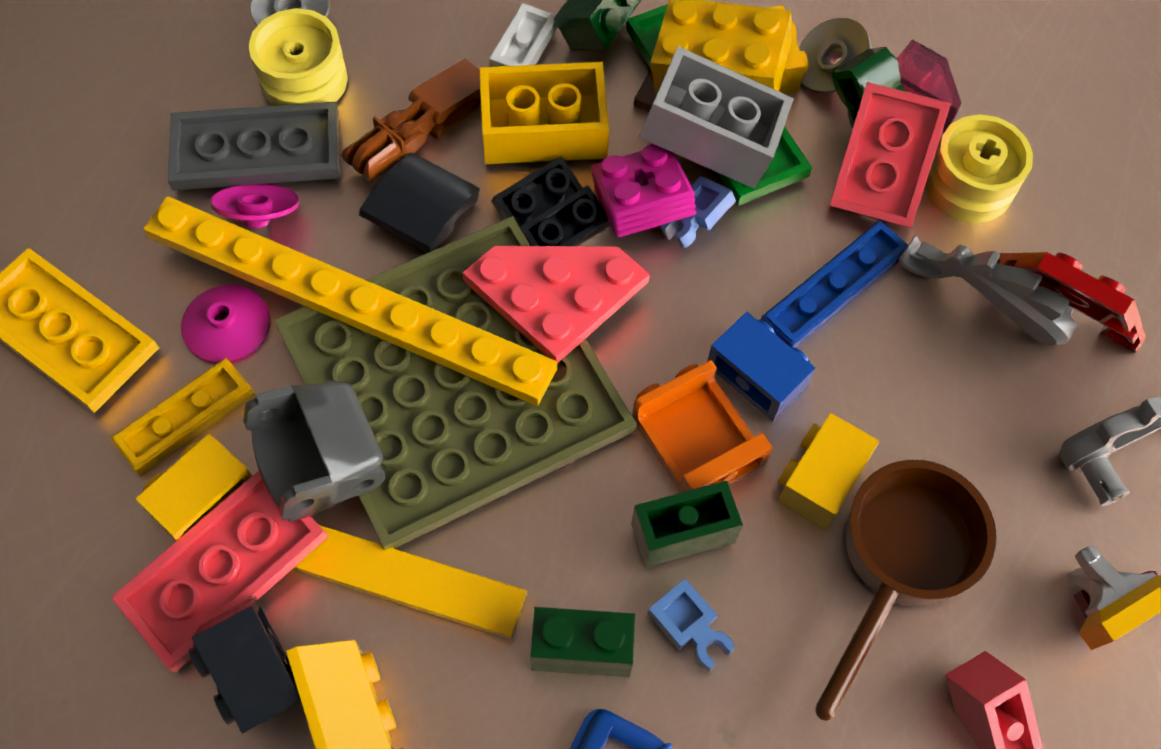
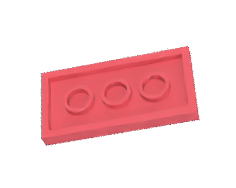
[111,471,329,673]

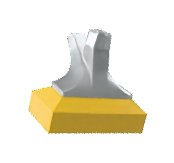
[1068,545,1161,650]

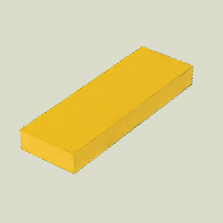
[110,358,255,476]

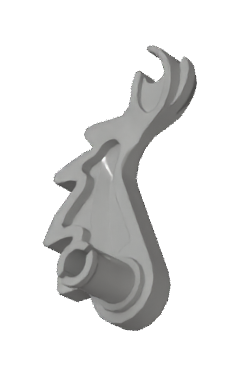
[899,235,1077,346]
[1059,396,1161,506]

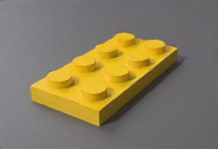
[0,247,159,413]

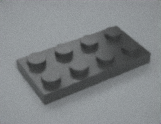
[168,101,340,191]

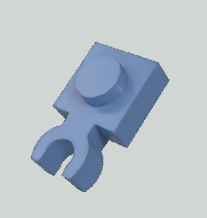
[661,176,736,249]
[647,579,735,672]

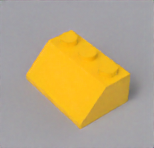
[286,640,404,749]

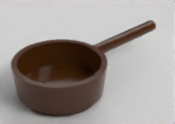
[815,460,997,721]

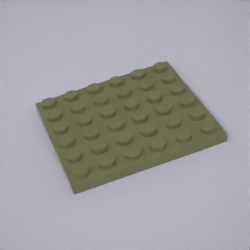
[274,216,637,550]

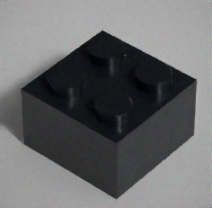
[188,596,301,734]

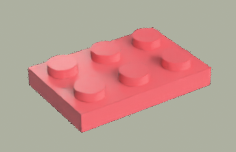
[830,82,951,228]

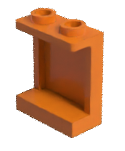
[632,360,773,493]

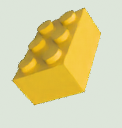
[650,0,791,93]
[479,62,610,164]

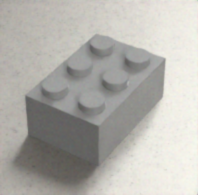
[638,46,794,189]

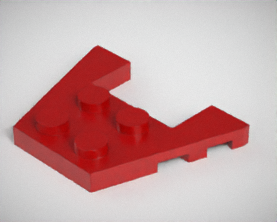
[997,252,1146,353]

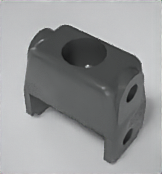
[243,381,385,522]

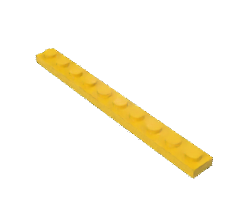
[143,196,557,406]

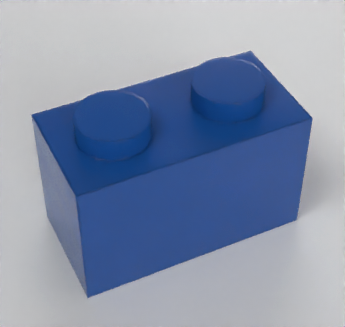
[707,312,816,421]

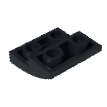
[359,152,480,253]
[491,156,609,246]

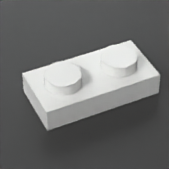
[489,3,558,67]

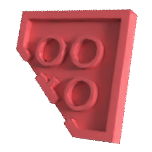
[462,246,650,363]

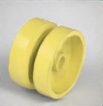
[248,8,348,106]
[925,114,1033,223]

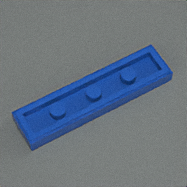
[761,220,908,348]

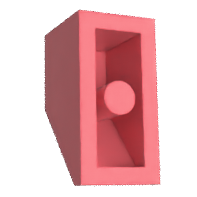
[945,651,1043,749]

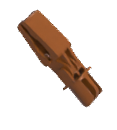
[341,59,481,182]

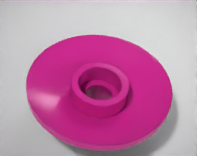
[211,184,299,228]
[181,285,270,364]

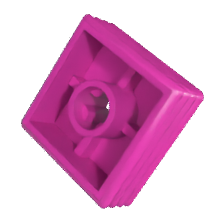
[591,144,696,237]

